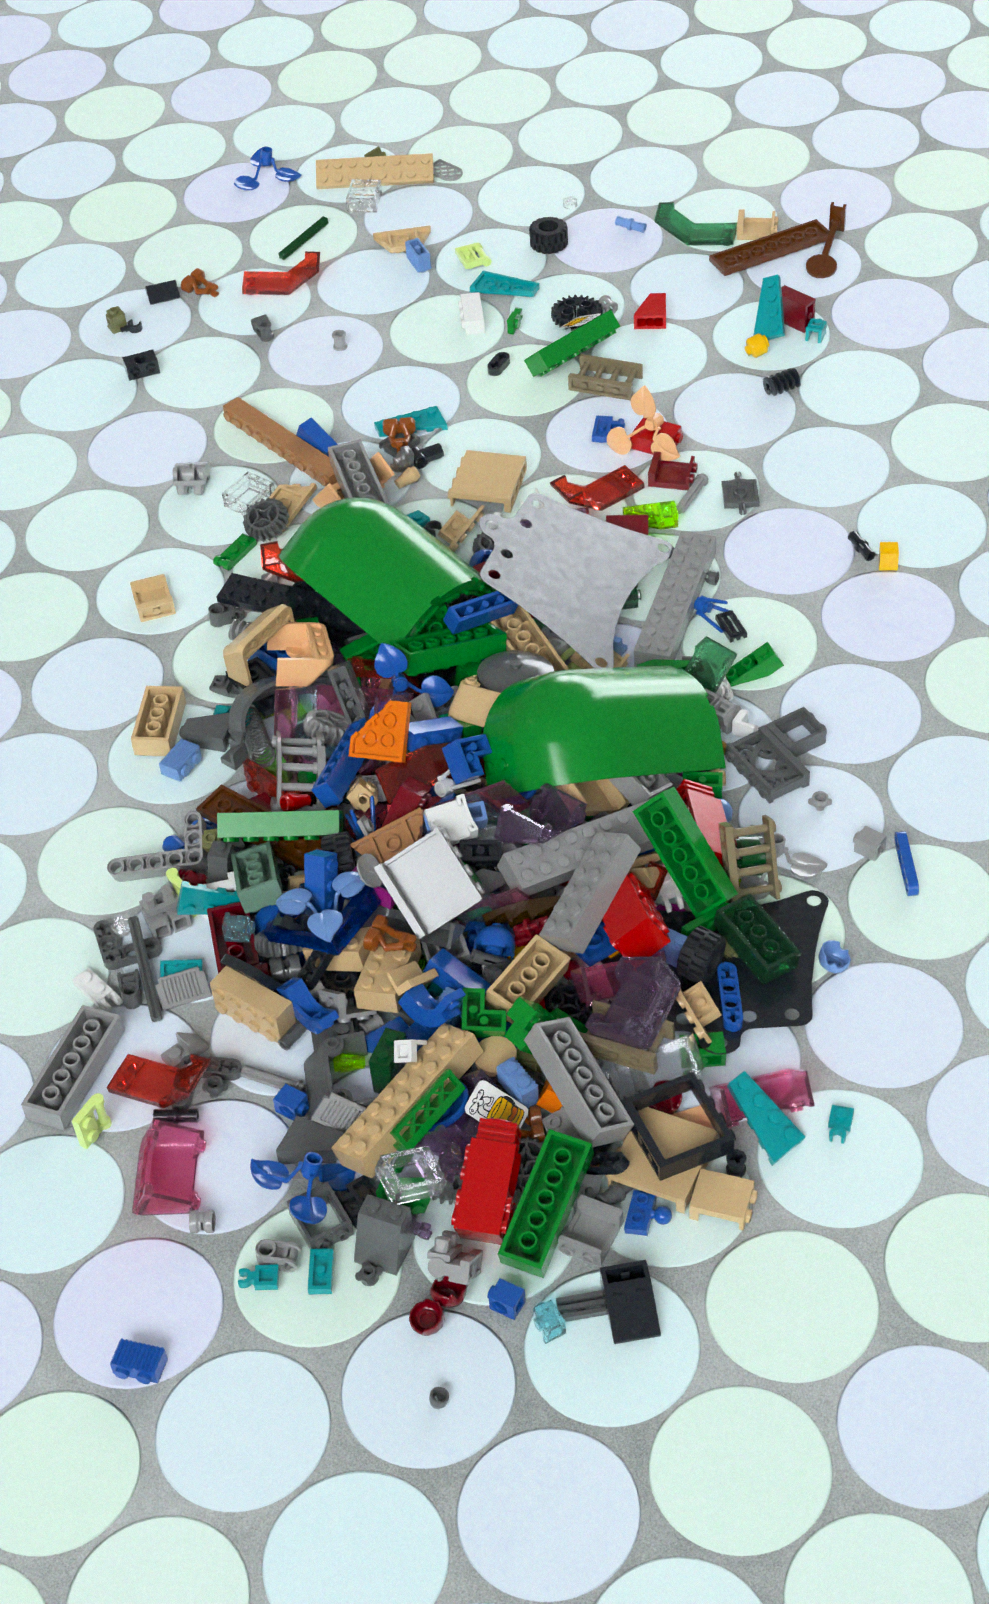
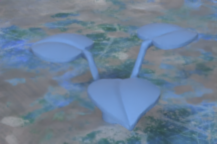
[275,871,366,942]

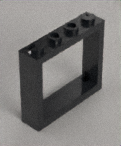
[620,1072,736,1181]

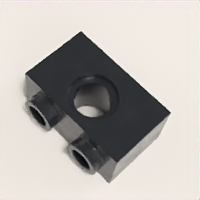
[122,349,160,381]
[460,840,502,867]

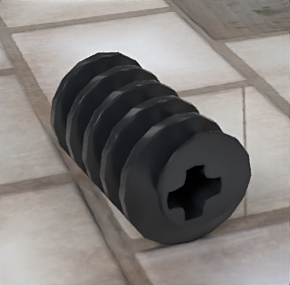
[763,368,801,396]

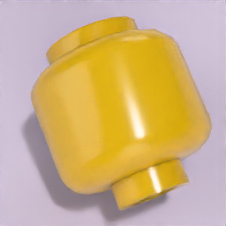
[744,333,770,358]

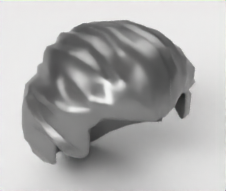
[390,446,414,473]

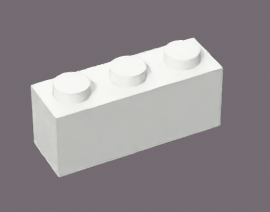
[458,292,485,335]

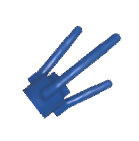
[694,595,730,633]
[345,796,376,840]

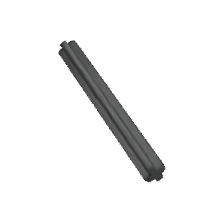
[128,916,163,1022]

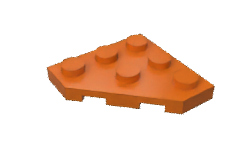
[349,700,412,763]

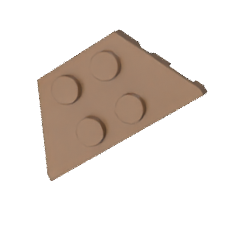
[350,807,424,864]

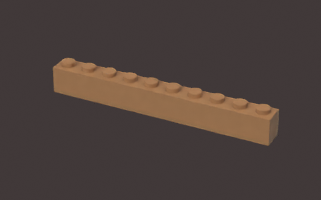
[223,397,338,487]

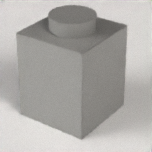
[853,826,887,862]

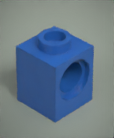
[273,1084,309,1121]
[487,1278,526,1320]

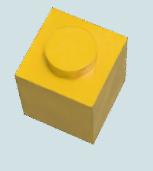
[878,542,899,570]

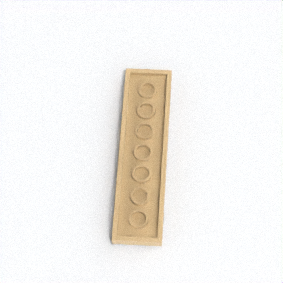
[316,153,434,189]

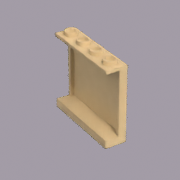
[448,450,527,513]
[555,779,630,816]
[605,1107,718,1214]

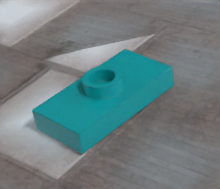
[160,959,203,978]

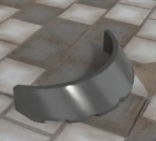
[228,676,337,745]
[342,899,465,949]

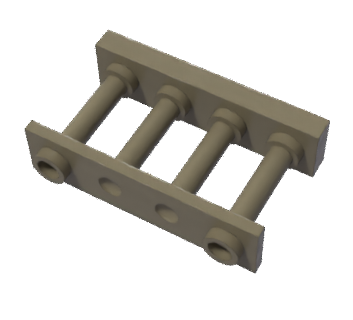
[568,354,643,401]
[719,815,782,907]
[578,1000,675,1075]

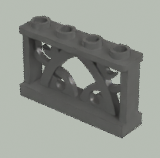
[725,725,810,804]

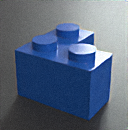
[442,734,492,785]

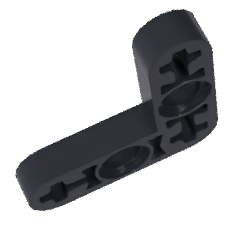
[295,913,339,991]
[220,954,282,995]
[586,1143,630,1175]

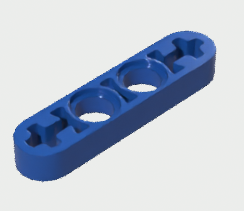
[894,831,919,896]
[717,962,743,1032]

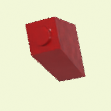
[634,293,666,329]

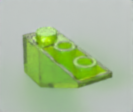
[622,501,678,530]

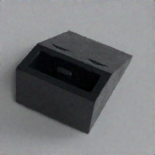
[600,1260,661,1344]

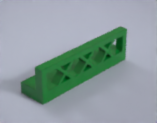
[390,1069,466,1153]

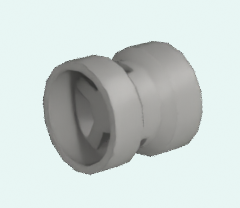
[189,1210,216,1233]

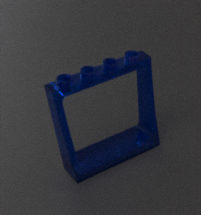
[263,883,381,956]

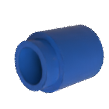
[162,835,185,862]

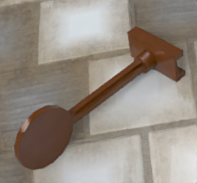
[806,202,847,278]

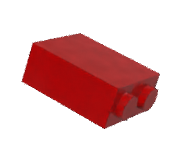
[630,417,683,455]

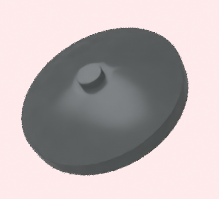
[477,650,554,693]

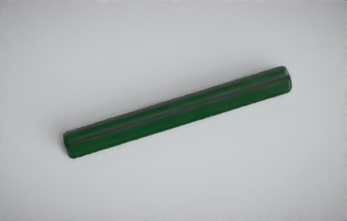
[278,216,328,260]

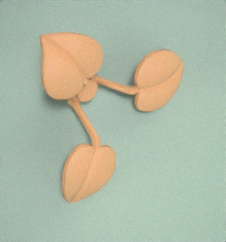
[607,385,681,461]

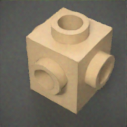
[346,777,379,812]

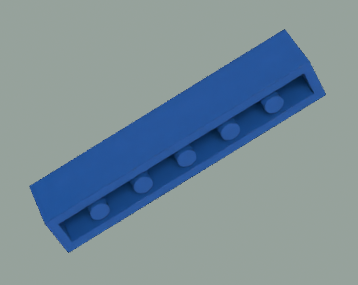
[311,717,367,808]

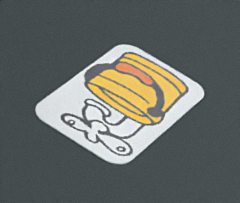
[560,313,601,328]
[465,1080,528,1128]

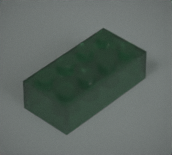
[713,894,801,985]

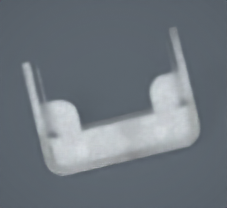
[604,1033,704,1100]

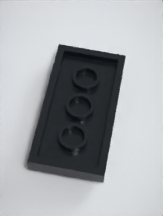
[225,657,297,717]

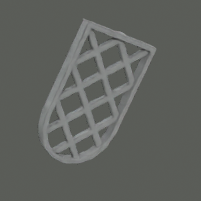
[433,159,463,181]

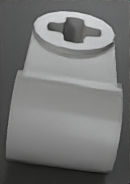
[255,1239,302,1272]

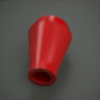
[279,793,311,811]

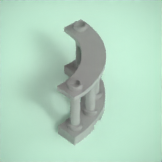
[272,730,326,812]

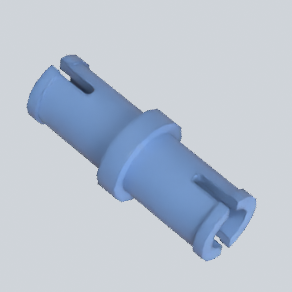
[615,215,647,233]

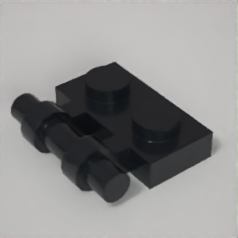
[335,1175,377,1229]

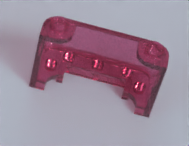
[132,1119,206,1216]

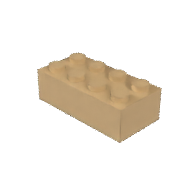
[131,686,186,756]
[354,933,422,1013]
[485,934,571,1024]
[210,966,296,1044]

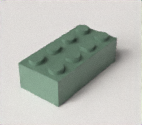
[231,841,284,914]

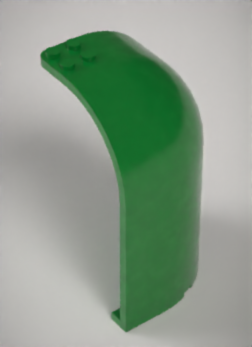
[278,497,497,644]
[483,665,726,798]

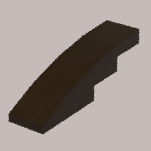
[482,896,561,929]

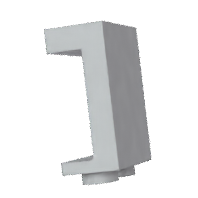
[558,1194,624,1266]

